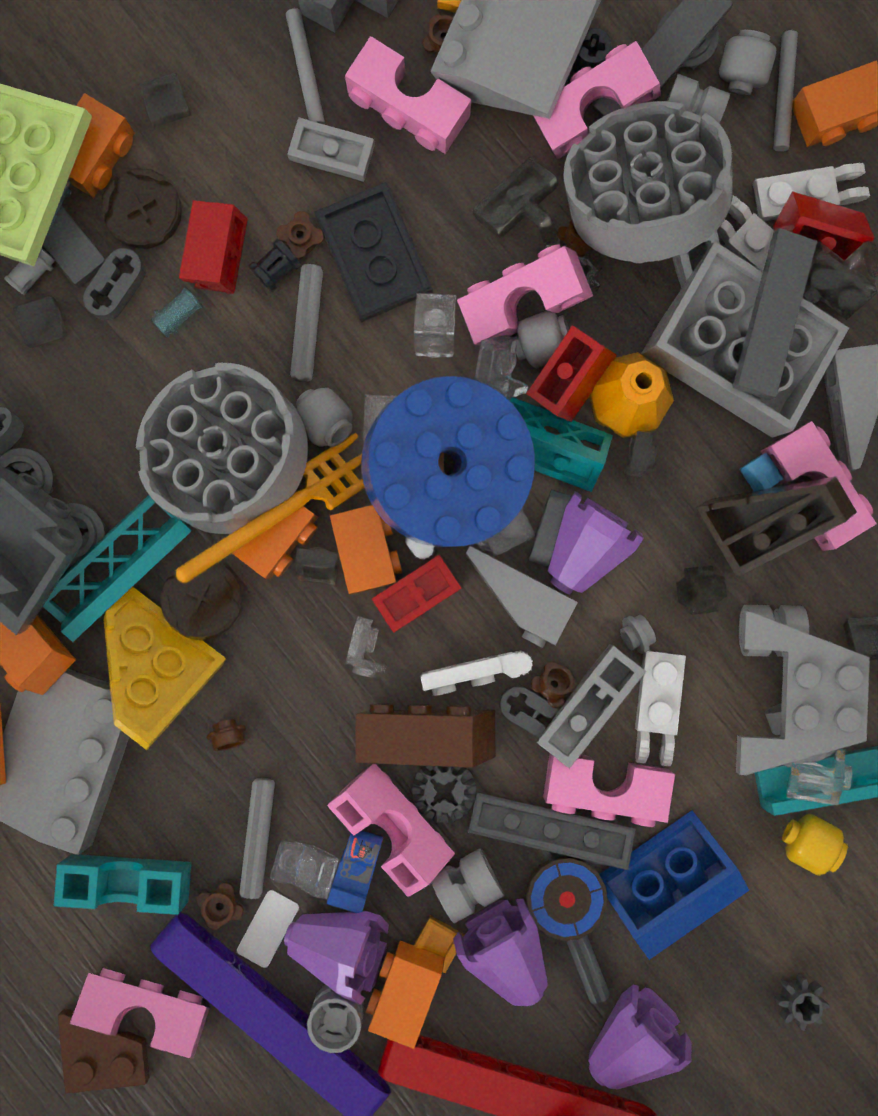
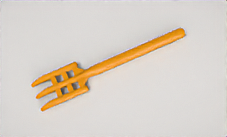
[176,433,365,583]

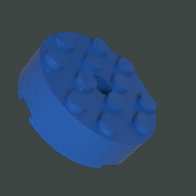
[361,376,535,547]

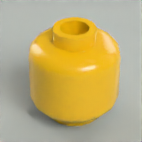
[782,814,848,876]

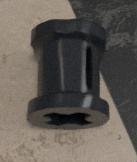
[572,28,611,73]
[248,239,301,292]

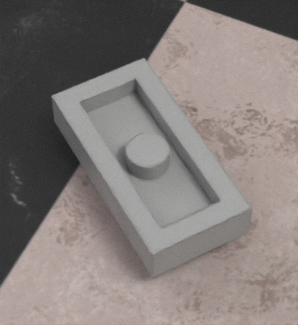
[287,117,375,182]

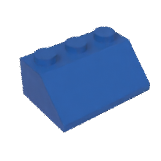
[599,810,749,960]

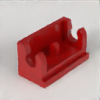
[179,200,248,294]
[372,554,462,633]

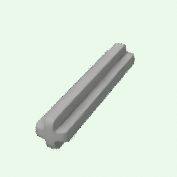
[290,264,323,382]
[239,778,275,899]

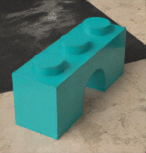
[54,854,191,915]

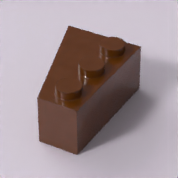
[355,703,496,768]

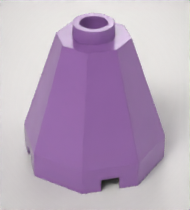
[548,491,644,595]
[453,899,548,1006]
[284,911,389,1005]
[588,984,692,1090]

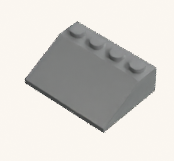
[431,0,601,119]
[641,241,849,438]
[0,669,129,855]

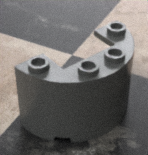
[0,466,82,635]

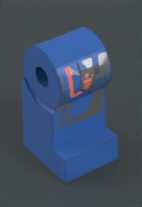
[327,830,383,913]

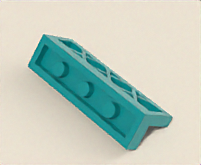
[499,392,613,492]
[43,495,192,642]
[754,746,878,816]

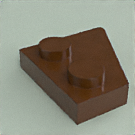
[58,1009,150,1094]

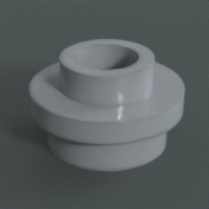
[620,615,656,654]

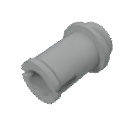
[4,248,55,296]

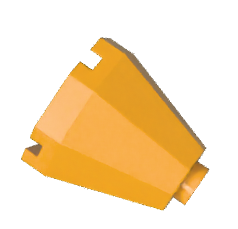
[589,352,674,438]

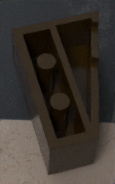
[696,476,857,577]

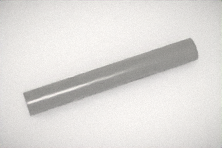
[286,9,325,125]
[773,30,798,151]

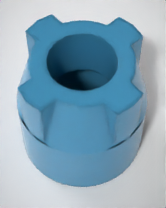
[739,452,784,491]

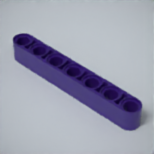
[150,912,391,1116]

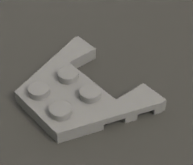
[736,612,870,775]

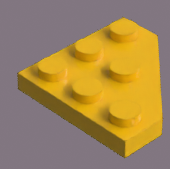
[104,586,226,750]

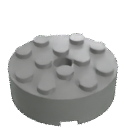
[564,101,733,263]
[136,363,308,534]

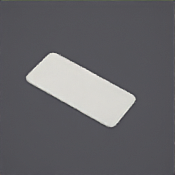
[237,890,299,968]

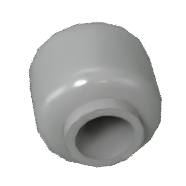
[719,30,776,95]
[512,310,570,368]
[296,387,353,447]

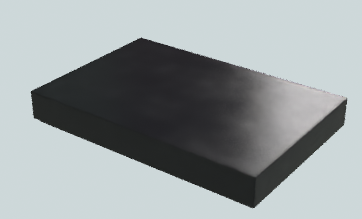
[314,181,433,322]

